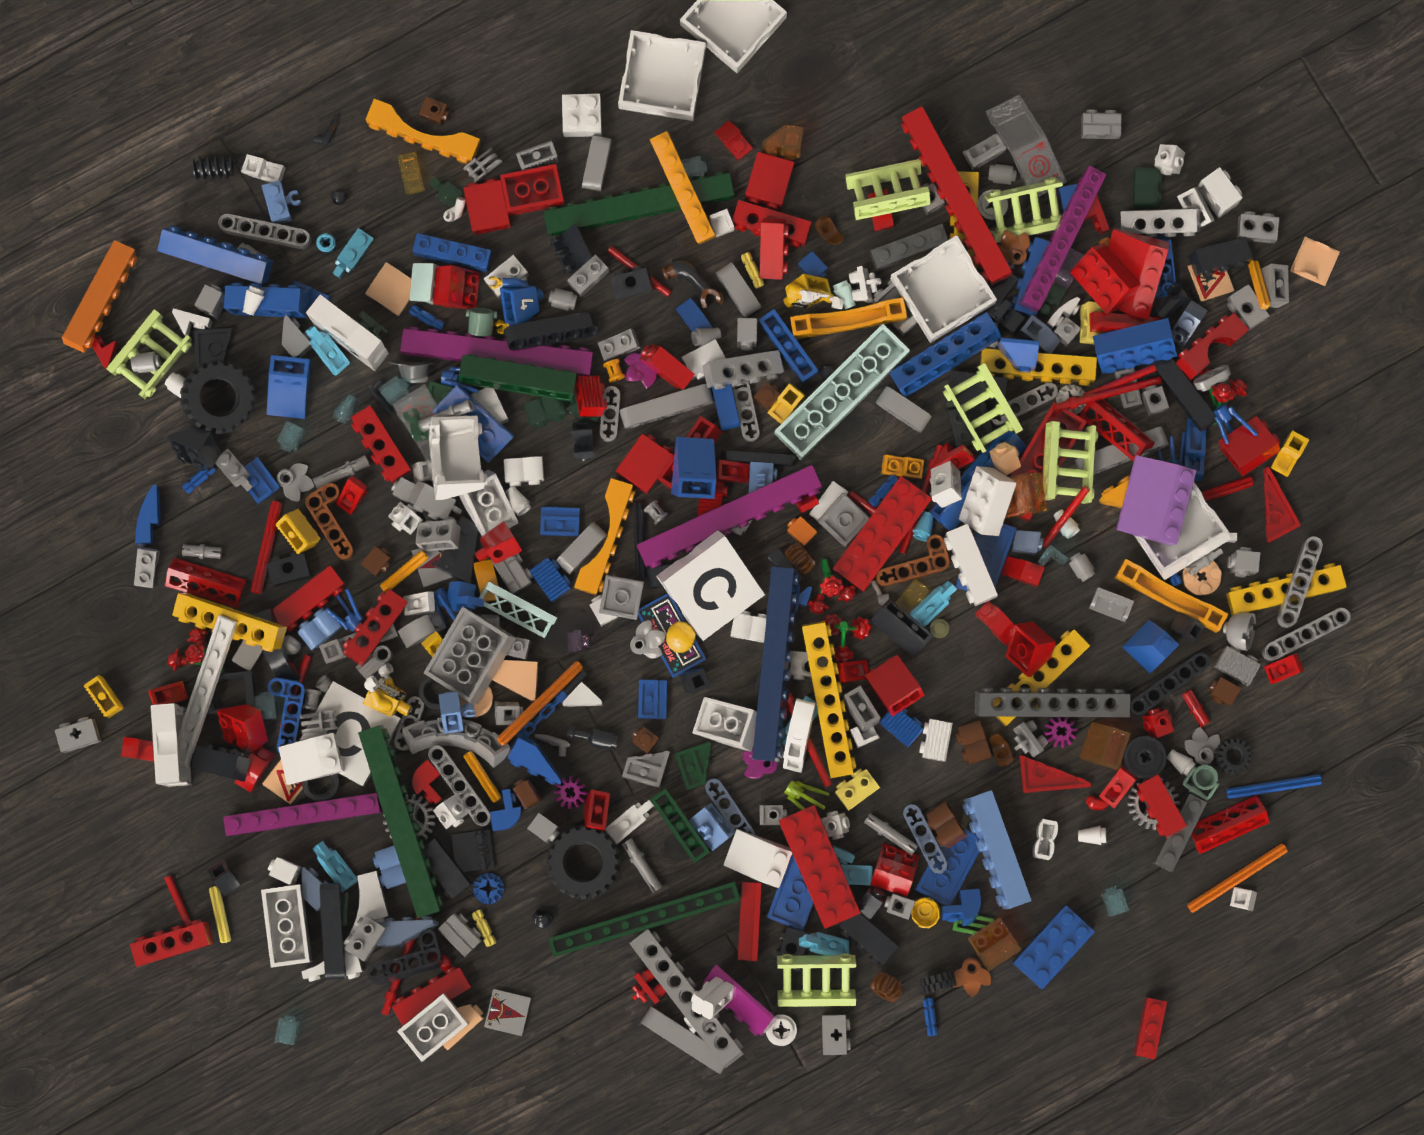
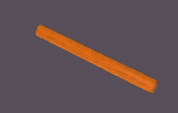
[496,661,583,746]
[1187,844,1288,913]

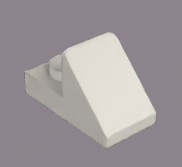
[172,309,212,336]
[403,592,435,615]

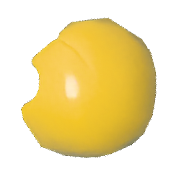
[666,621,696,653]
[911,897,940,928]

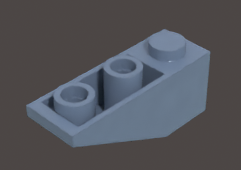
[377,916,439,947]

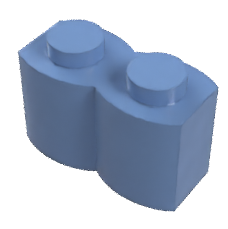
[298,608,343,651]
[373,846,406,889]

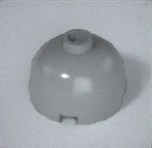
[1223,612,1256,651]

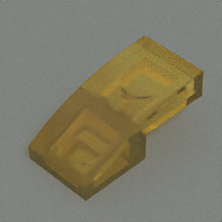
[398,152,425,195]
[895,579,930,614]

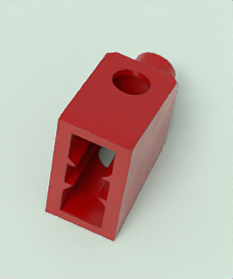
[474,521,522,564]

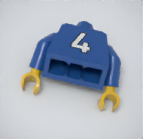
[488,276,544,334]

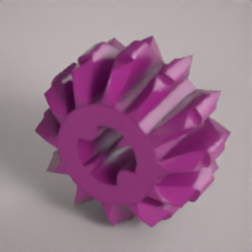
[1044,717,1077,748]
[554,776,587,809]

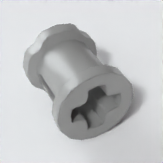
[643,500,669,525]
[302,689,322,711]

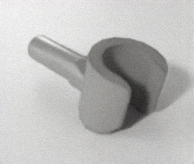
[871,580,889,606]

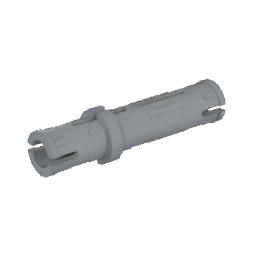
[418,399,474,432]
[313,455,370,489]
[864,813,919,856]
[621,838,663,893]

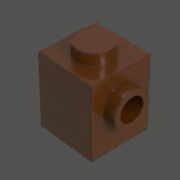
[419,97,450,126]
[754,382,780,412]
[361,546,391,577]
[1209,677,1241,706]
[632,727,659,754]

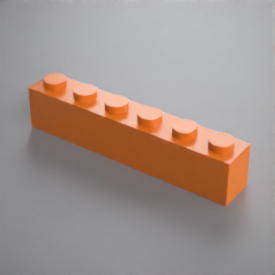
[62,240,137,353]

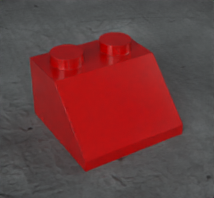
[1005,621,1056,677]

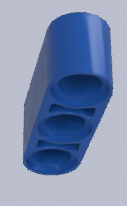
[712,374,740,431]

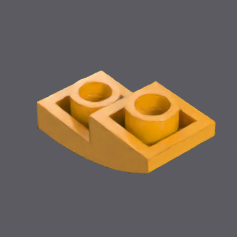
[881,455,924,479]
[473,559,501,602]

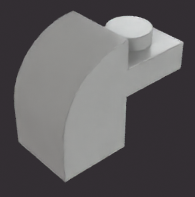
[398,611,446,648]

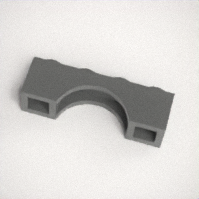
[870,224,948,272]
[1153,794,1207,872]

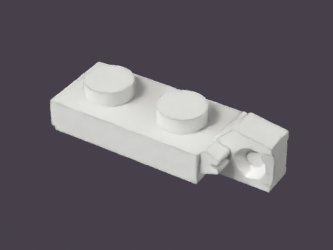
[605,800,654,844]

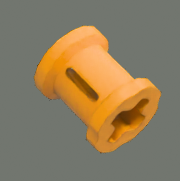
[603,359,626,383]

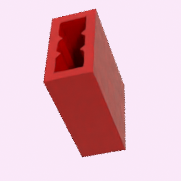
[745,152,794,210]
[464,179,511,235]
[639,344,695,390]
[1218,416,1280,477]
[616,434,673,495]
[865,655,925,717]

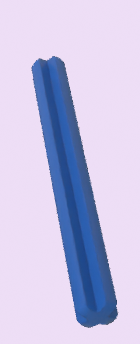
[1226,774,1322,799]

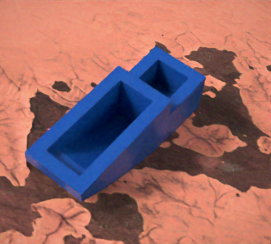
[1183,418,1206,481]
[135,485,161,545]

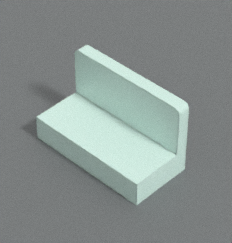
[409,263,440,305]

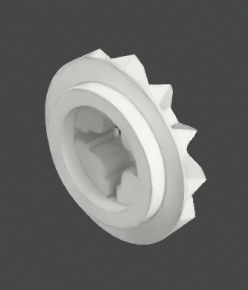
[978,190,1008,220]
[1056,384,1086,414]
[766,1014,797,1046]

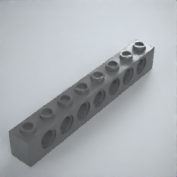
[975,687,1130,717]

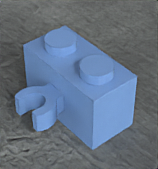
[262,180,301,224]
[749,462,777,493]
[439,692,475,734]
[689,803,735,851]

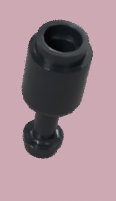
[567,726,619,751]

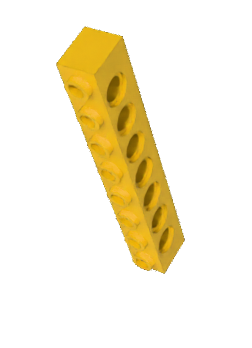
[802,621,856,778]

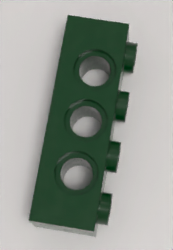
[650,788,710,864]

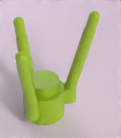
[784,780,829,811]

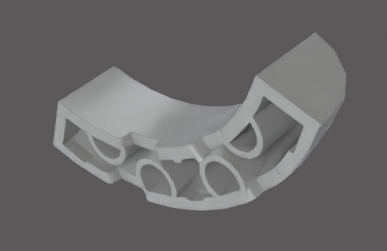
[402,718,510,768]

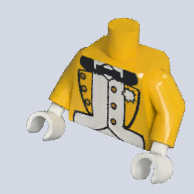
[784,274,844,309]
[363,663,412,717]

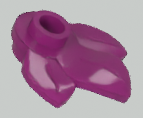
[624,353,657,389]
[742,749,778,779]

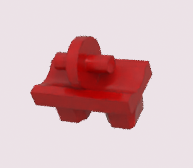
[632,969,666,1004]

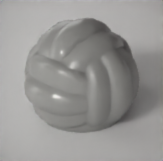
[283,635,301,655]

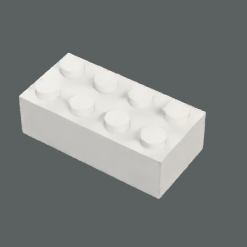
[944,524,997,606]
[261,885,312,967]

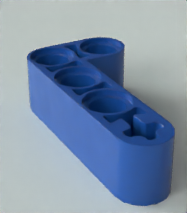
[268,677,305,753]

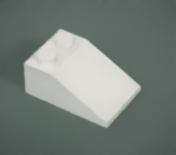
[459,470,518,536]
[692,697,757,752]
[279,733,344,785]
[723,829,792,888]

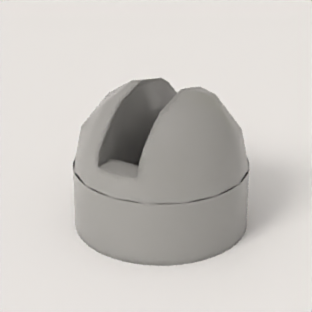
[315,675,332,692]

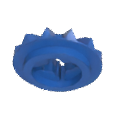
[473,873,504,904]

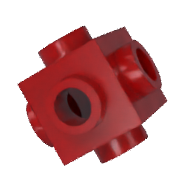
[1142,707,1174,738]

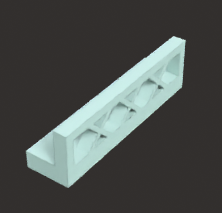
[479,582,557,638]

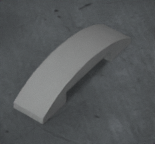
[319,624,398,664]

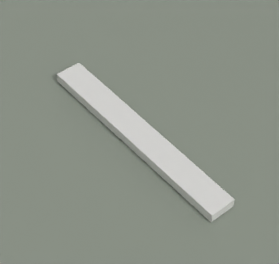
[177,615,238,767]

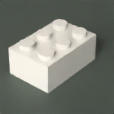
[959,466,1016,536]
[397,993,469,1062]

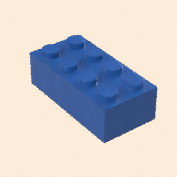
[224,283,309,318]
[1093,318,1177,374]
[1012,905,1095,989]

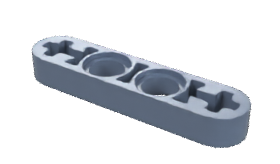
[705,779,755,835]
[903,804,948,874]

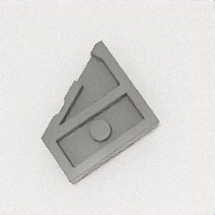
[622,751,670,788]

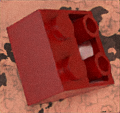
[433,265,480,310]
[217,704,268,753]
[870,843,920,897]

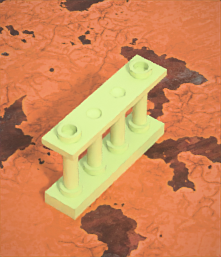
[845,159,930,220]
[984,177,1063,243]
[106,309,193,399]
[943,363,1023,453]
[1041,421,1098,504]
[777,953,856,1007]

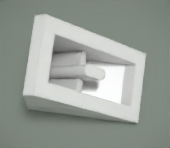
[563,682,602,707]

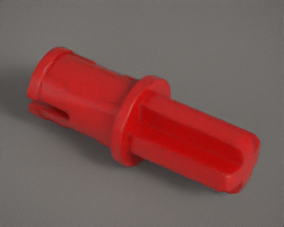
[1182,690,1211,728]

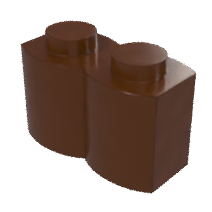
[955,720,992,765]
[513,778,542,810]
[926,802,968,848]

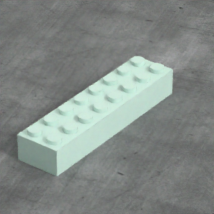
[774,324,910,461]

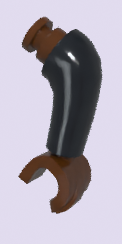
[662,258,725,308]

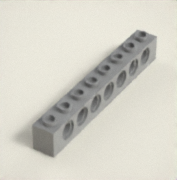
[629,929,744,1068]

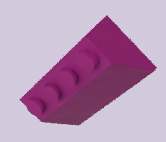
[703,965,777,1036]

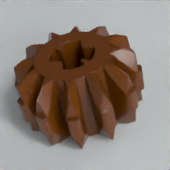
[784,542,816,575]
[870,972,904,1002]

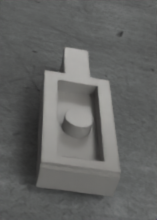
[215,449,253,492]

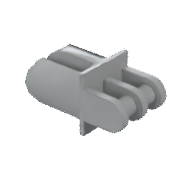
[463,147,503,183]
[299,710,338,734]

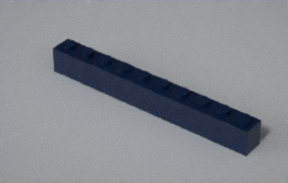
[752,567,801,762]

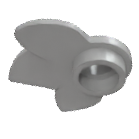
[277,463,314,502]
[630,620,666,658]
[1185,727,1220,765]

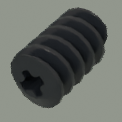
[193,155,234,180]

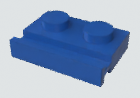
[244,457,280,505]
[540,507,580,537]
[638,680,667,719]

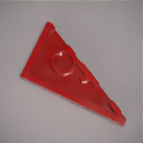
[1263,467,1301,543]
[1019,756,1091,793]

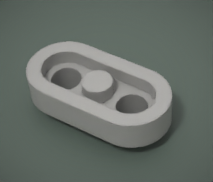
[1193,365,1231,391]

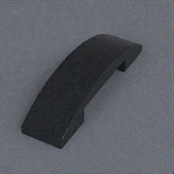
[254,608,301,680]

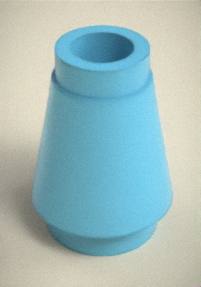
[316,233,335,253]
[913,512,934,542]

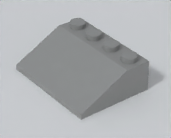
[424,607,516,704]

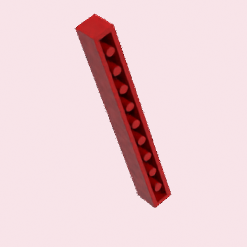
[900,106,1012,286]

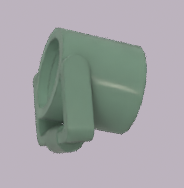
[466,308,497,336]
[1183,765,1220,800]

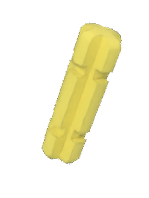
[741,252,764,289]
[472,909,496,947]

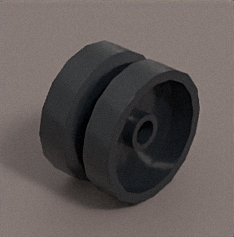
[1121,736,1167,780]

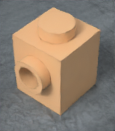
[989,442,1021,476]

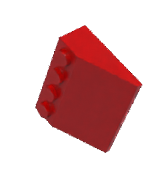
[1108,228,1169,320]

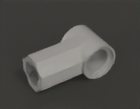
[356,645,393,679]

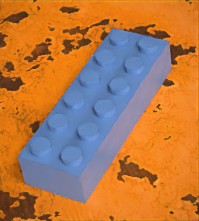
[963,790,1031,909]

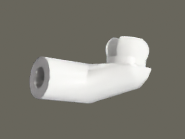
[443,197,466,222]

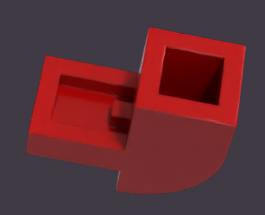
[975,601,1015,646]
[235,746,275,793]
[412,760,443,804]

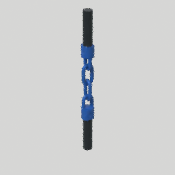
[506,670,589,757]

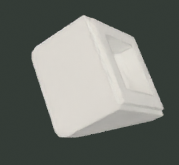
[412,461,433,483]
[1230,887,1257,911]

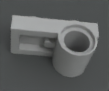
[598,329,640,361]
[134,547,160,588]

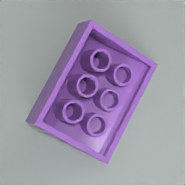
[1116,455,1196,546]

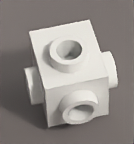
[1154,144,1185,175]
[388,502,422,535]
[433,795,468,829]
[821,811,850,840]

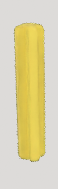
[209,886,231,943]

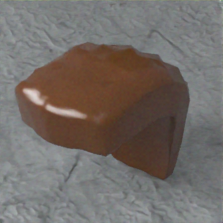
[815,215,844,245]
[989,734,1014,767]

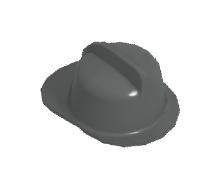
[388,360,434,383]

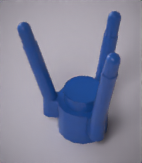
[441,366,479,393]
[1213,403,1258,444]
[1157,432,1186,466]
[326,588,364,632]
[434,588,456,628]

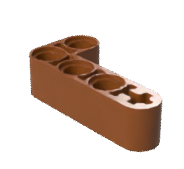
[306,483,355,561]
[876,535,949,587]

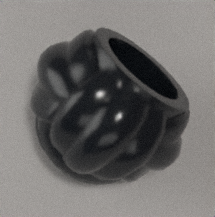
[532,908,553,929]

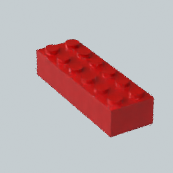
[1007,402,1087,522]
[833,476,932,592]
[779,805,861,929]

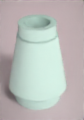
[833,280,856,310]

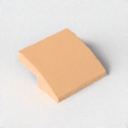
[365,262,411,316]

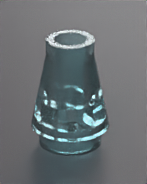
[332,394,357,424]

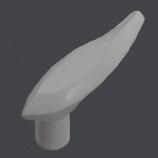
[535,734,570,756]

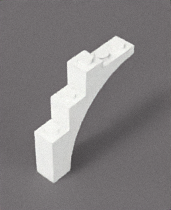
[302,871,390,982]

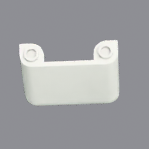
[429,416,487,500]

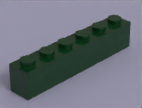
[459,354,577,402]

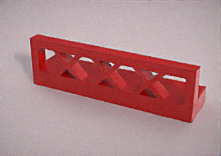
[1089,312,1161,333]
[1079,399,1155,462]
[165,558,247,608]
[1191,795,1270,854]
[738,882,761,961]

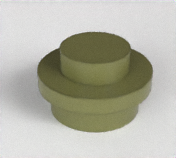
[930,619,949,638]

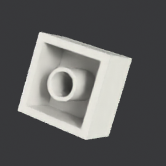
[562,94,602,137]
[1197,167,1242,219]

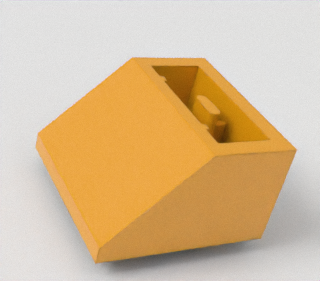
[1099,475,1130,508]

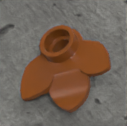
[997,230,1030,265]
[954,958,991,997]

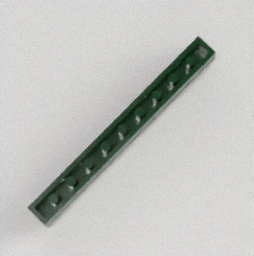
[543,172,734,237]
[358,725,444,918]
[548,882,740,957]

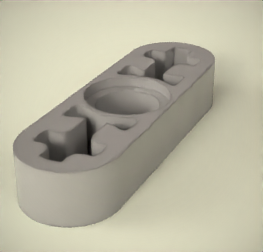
[600,386,620,442]
[394,696,425,751]

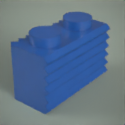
[529,557,571,603]
[879,709,924,747]

